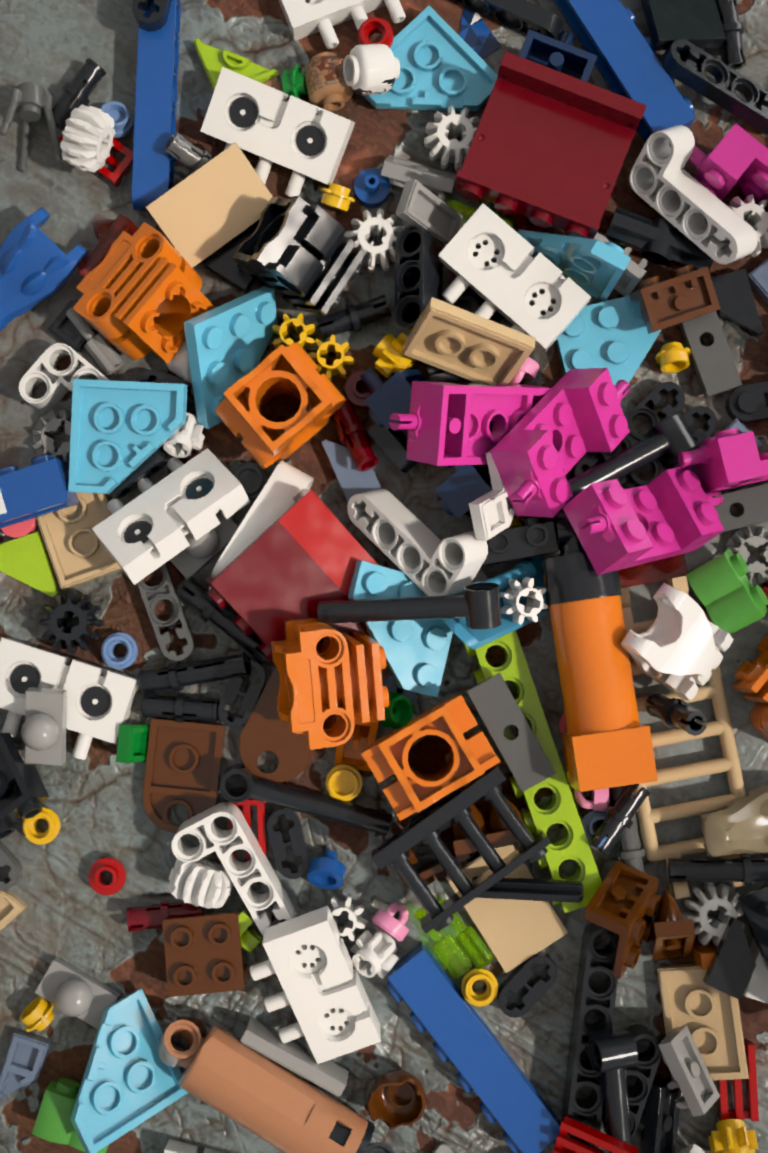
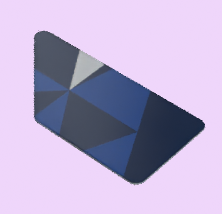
[459,7,501,59]

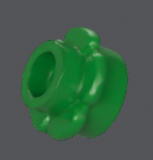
[282,65,308,100]
[381,692,413,729]

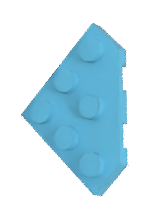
[363,5,498,111]
[518,230,631,302]
[183,286,278,429]
[555,296,661,385]
[68,379,188,494]
[348,561,462,698]
[70,989,188,1153]

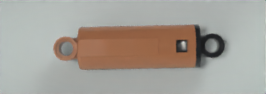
[158,1020,394,1153]

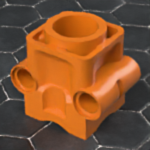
[215,342,346,469]

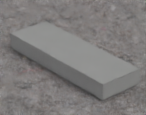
[240,1017,349,1097]

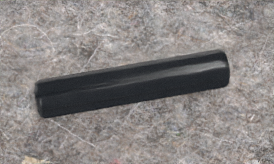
[472,876,584,903]

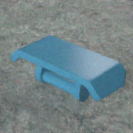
[442,556,550,649]

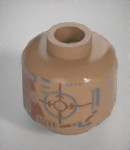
[304,52,354,112]

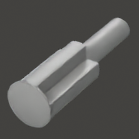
[66,308,125,376]

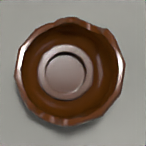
[367,1070,427,1129]

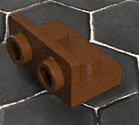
[629,264,721,334]

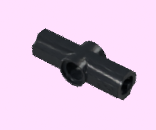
[605,207,714,271]

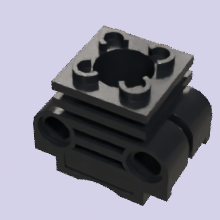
[232,196,367,315]

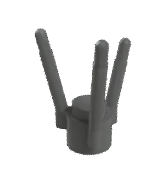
[0,82,63,172]

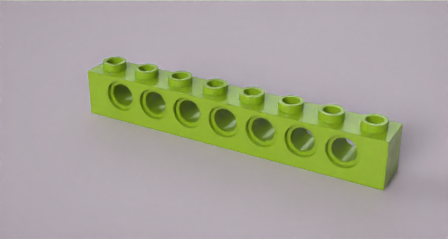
[463,630,602,913]

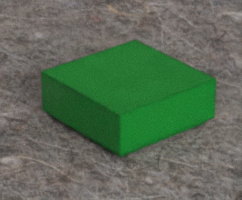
[116,724,150,763]

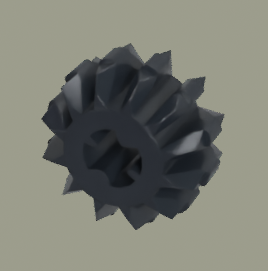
[39,591,105,654]

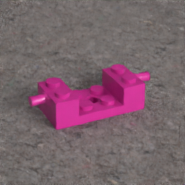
[688,123,768,209]
[490,368,631,518]
[389,381,552,466]
[678,428,768,493]
[562,466,725,575]

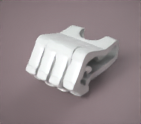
[621,583,733,701]

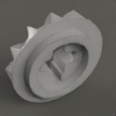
[32,409,72,467]
[725,526,768,584]

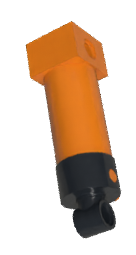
[540,511,658,792]

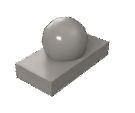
[395,179,463,249]
[170,512,239,580]
[21,687,67,766]
[35,957,120,1029]

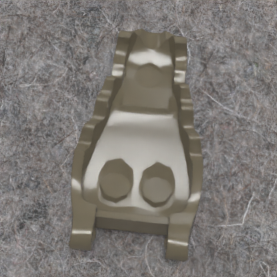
[701,784,768,857]

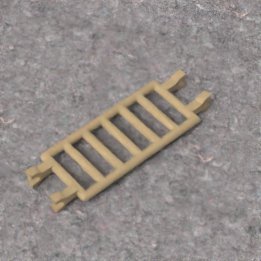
[620,576,747,899]

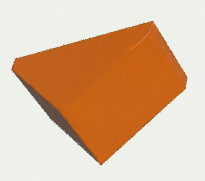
[334,714,379,772]

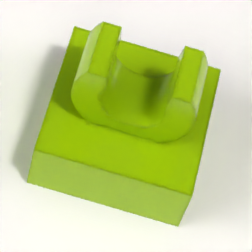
[238,906,262,953]

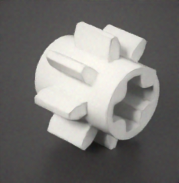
[163,412,205,458]
[500,577,548,624]
[330,894,366,942]
[350,930,399,979]

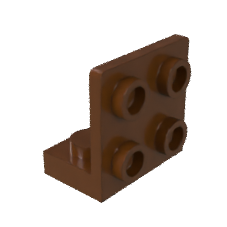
[584,861,661,979]
[162,912,249,997]

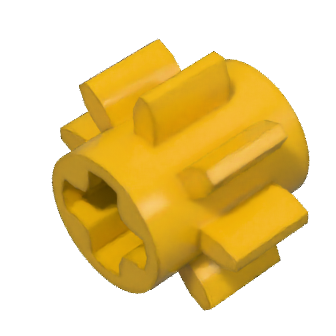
[272,313,316,350]
[372,332,416,379]
[308,334,354,381]
[708,1119,759,1153]

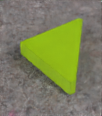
[193,38,280,92]
[0,532,60,598]

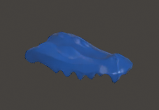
[0,207,89,331]

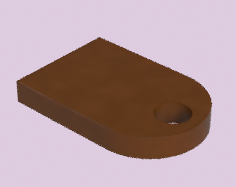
[239,666,328,783]
[143,718,226,833]

